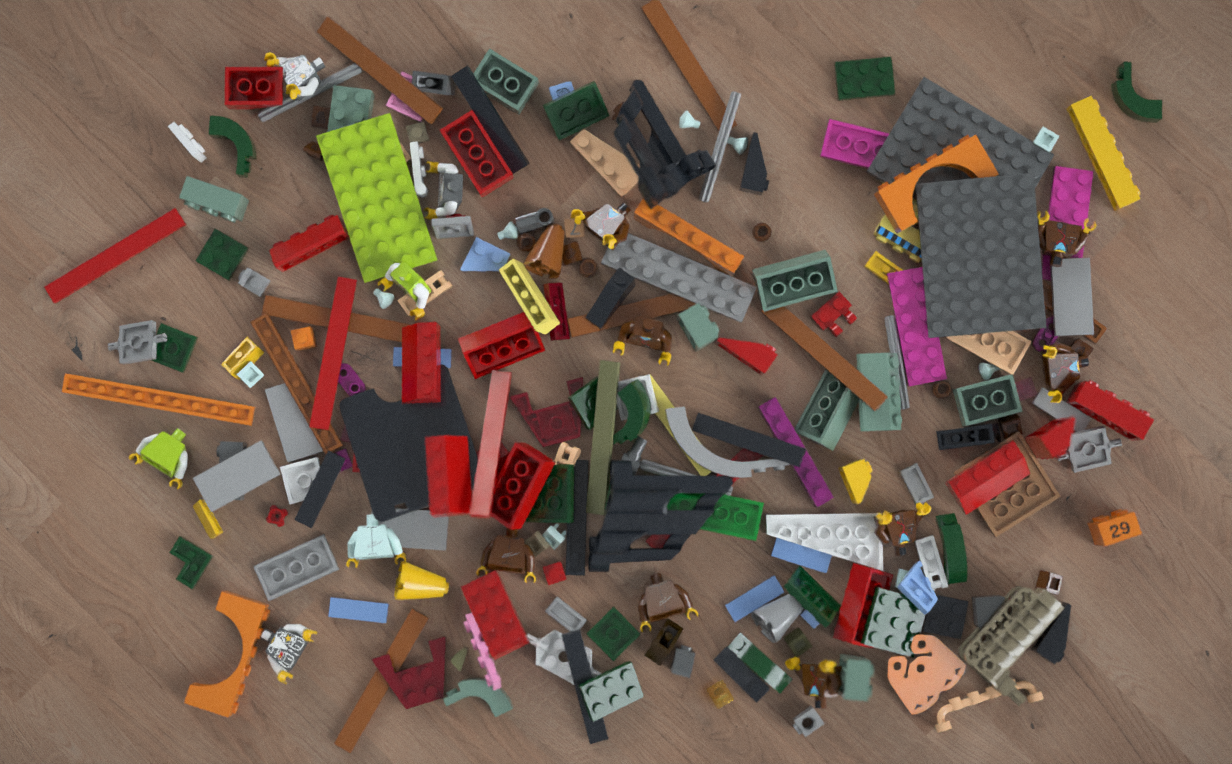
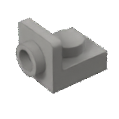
[238,267,270,297]

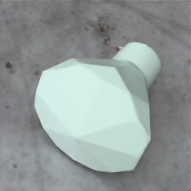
[679,111,700,129]
[727,136,748,155]
[497,221,519,240]
[373,288,395,309]
[978,362,1000,380]

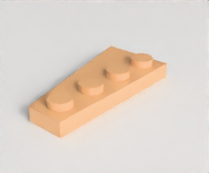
[570,129,640,198]

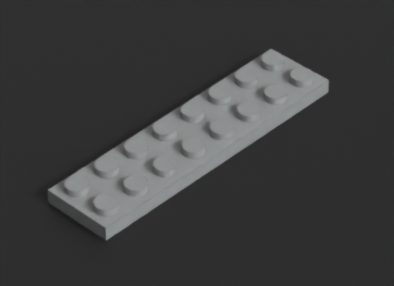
[601,233,757,323]

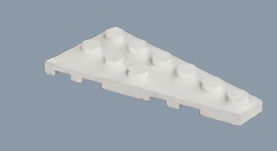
[766,513,883,571]

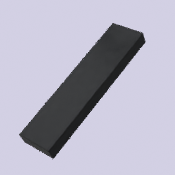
[294,450,346,528]

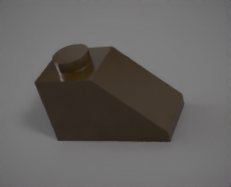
[644,618,684,666]

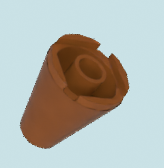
[524,223,565,279]

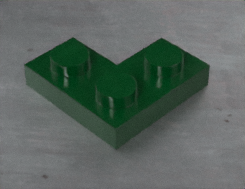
[169,536,214,589]

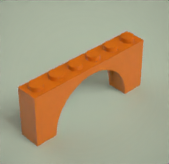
[874,134,999,233]
[634,198,744,277]
[184,590,270,717]

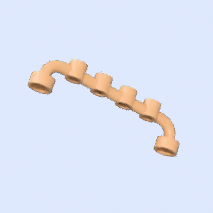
[935,679,1044,733]

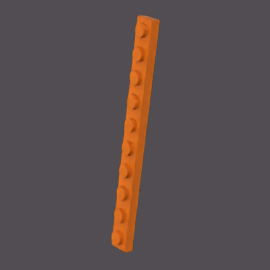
[62,373,255,426]

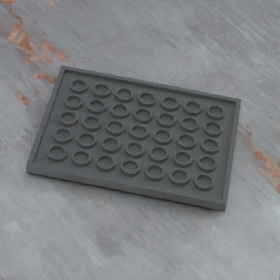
[866,77,1054,200]
[915,173,1046,338]

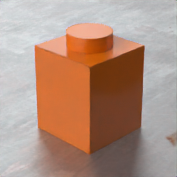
[291,326,317,351]

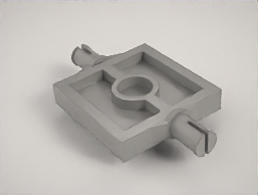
[107,320,167,365]
[1057,426,1122,473]

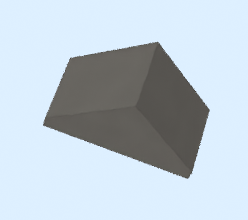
[972,595,1006,628]

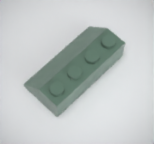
[752,250,838,312]
[856,353,902,431]
[794,369,859,451]

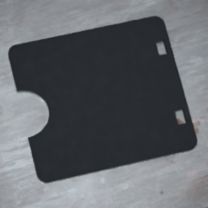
[339,364,478,522]

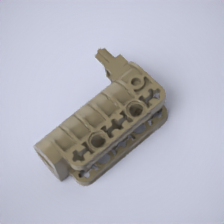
[958,586,1064,706]

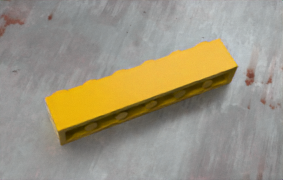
[1066,95,1140,211]

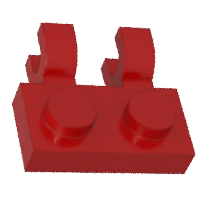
[811,291,857,338]

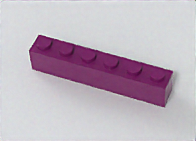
[757,397,834,507]

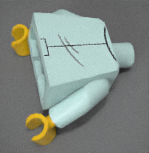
[346,514,406,568]

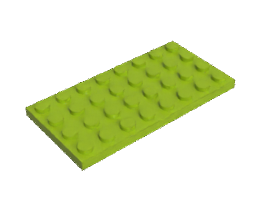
[316,113,438,283]

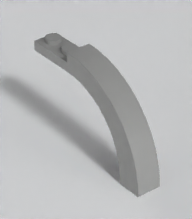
[665,407,789,478]

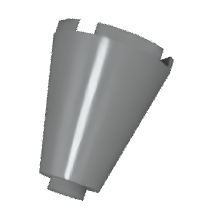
[751,594,804,643]

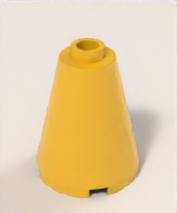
[394,561,449,600]

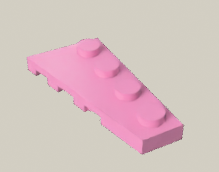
[463,613,501,690]

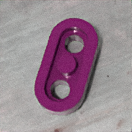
[1032,317,1058,353]
[338,363,366,396]

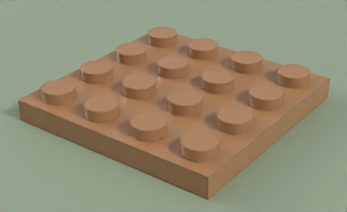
[953,431,1061,537]

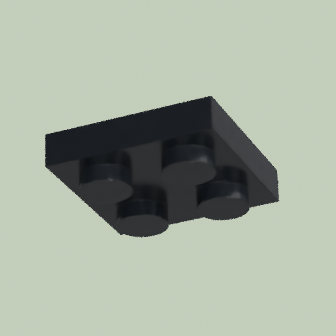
[922,595,969,639]

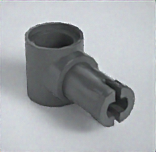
[621,437,648,476]

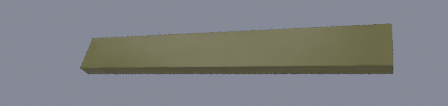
[586,360,620,515]

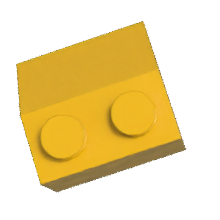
[838,459,873,504]

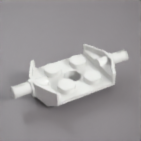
[527,630,602,685]

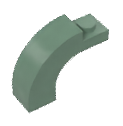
[443,678,514,717]

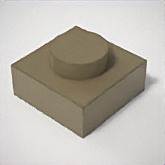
[406,121,430,144]
[524,531,550,557]

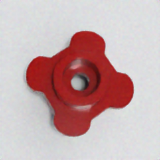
[266,505,288,527]

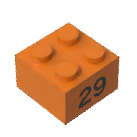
[1087,509,1142,546]

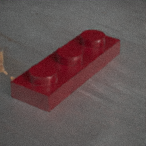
[543,283,570,341]

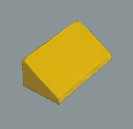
[221,336,264,380]
[193,499,223,539]

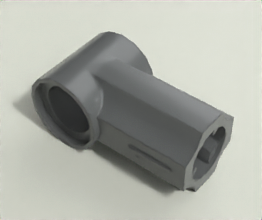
[515,208,554,234]

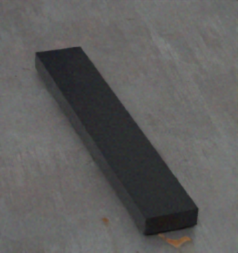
[451,65,530,174]
[692,413,807,468]
[565,460,588,576]
[561,629,609,744]

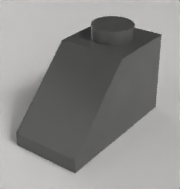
[412,71,456,95]
[670,645,695,678]

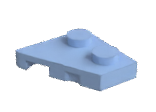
[460,237,511,272]
[897,561,938,614]

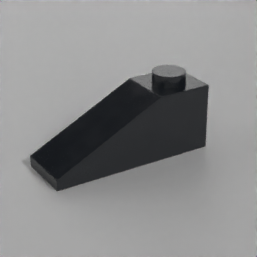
[739,132,769,196]
[585,267,636,329]
[936,423,1001,450]
[1031,602,1071,664]
[713,646,770,703]

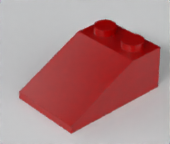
[224,67,283,110]
[715,337,778,376]

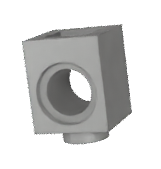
[793,705,825,737]

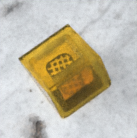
[706,679,734,709]

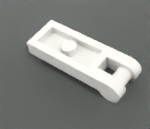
[410,142,428,198]
[914,535,948,591]

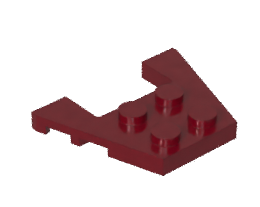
[510,377,583,447]
[372,636,446,709]

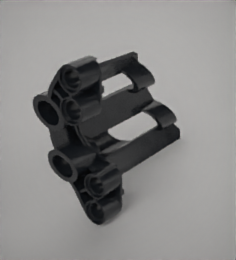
[614,80,716,210]
[588,460,734,572]

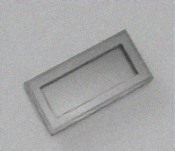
[899,463,934,505]
[545,596,587,632]

